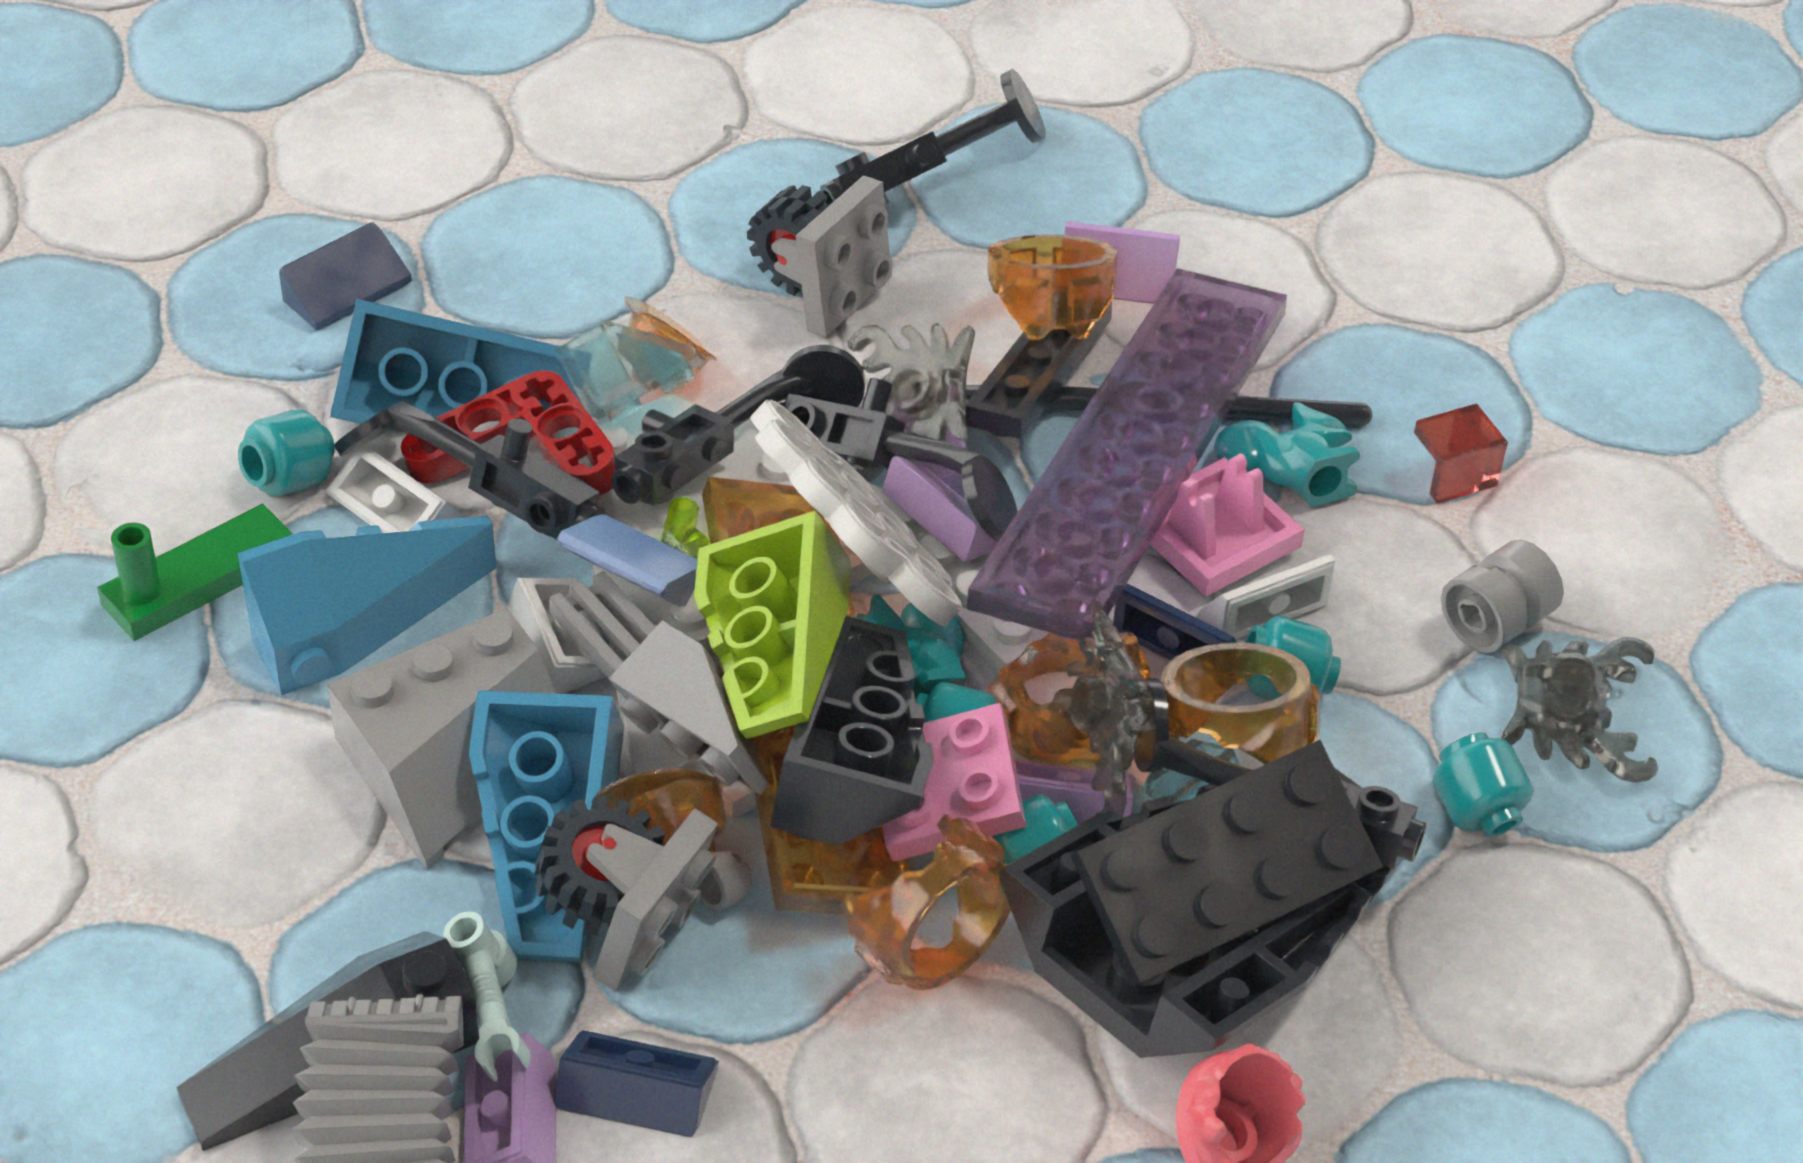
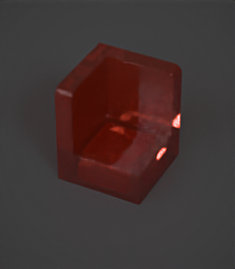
[1414,403,1508,503]

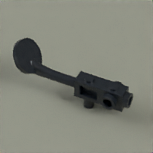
[820,69,1046,206]
[611,345,866,506]
[779,378,1019,542]
[333,400,605,542]
[1129,678,1426,869]

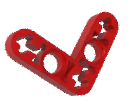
[400,370,616,496]

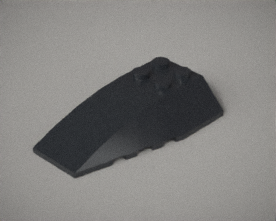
[999,767,1403,1058]

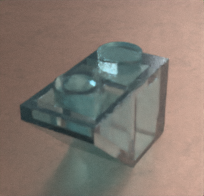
[554,320,705,422]

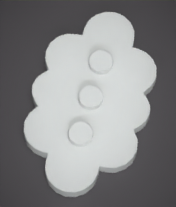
[750,400,962,627]

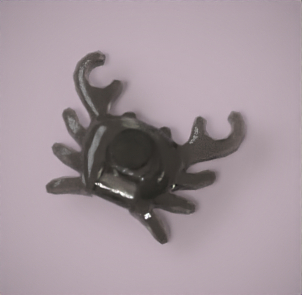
[848,323,975,483]
[1049,609,1152,817]
[1501,637,1659,783]

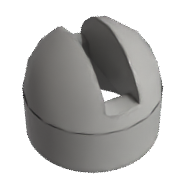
[697,851,752,912]

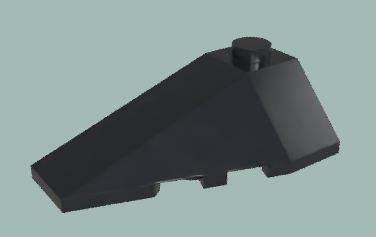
[770,616,934,846]

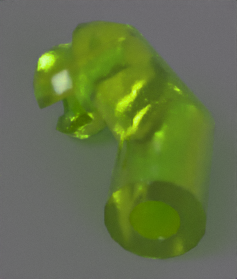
[661,497,713,559]

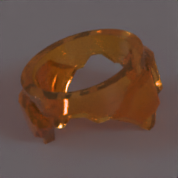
[987,234,1117,340]
[988,609,1151,769]
[1161,643,1321,765]
[841,814,1011,990]

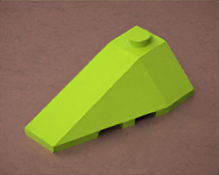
[694,510,851,739]

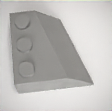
[327,608,557,870]

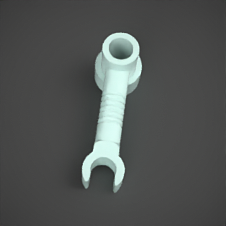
[443,911,531,1082]

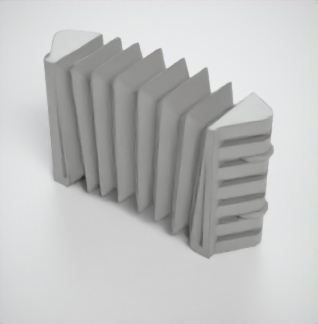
[291,994,463,1163]

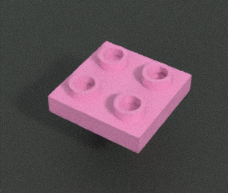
[1127,454,1305,597]
[883,703,1027,862]

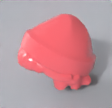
[1176,1043,1305,1163]

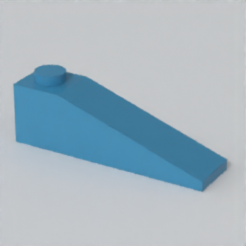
[330,298,595,431]
[238,516,496,695]
[469,690,625,962]

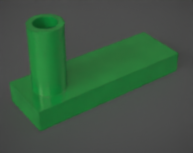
[97,503,293,641]

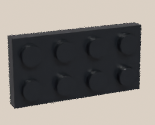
[1070,739,1383,987]

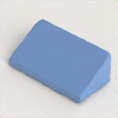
[557,514,698,607]

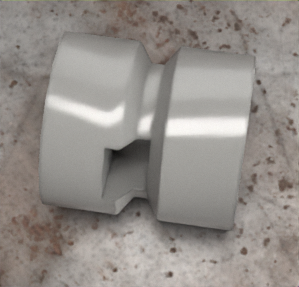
[1441,539,1564,653]

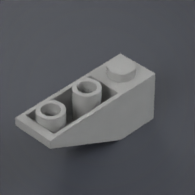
[609,620,769,795]

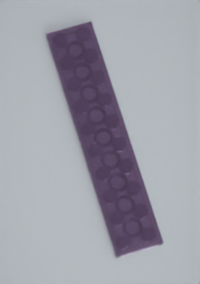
[967,268,1288,644]

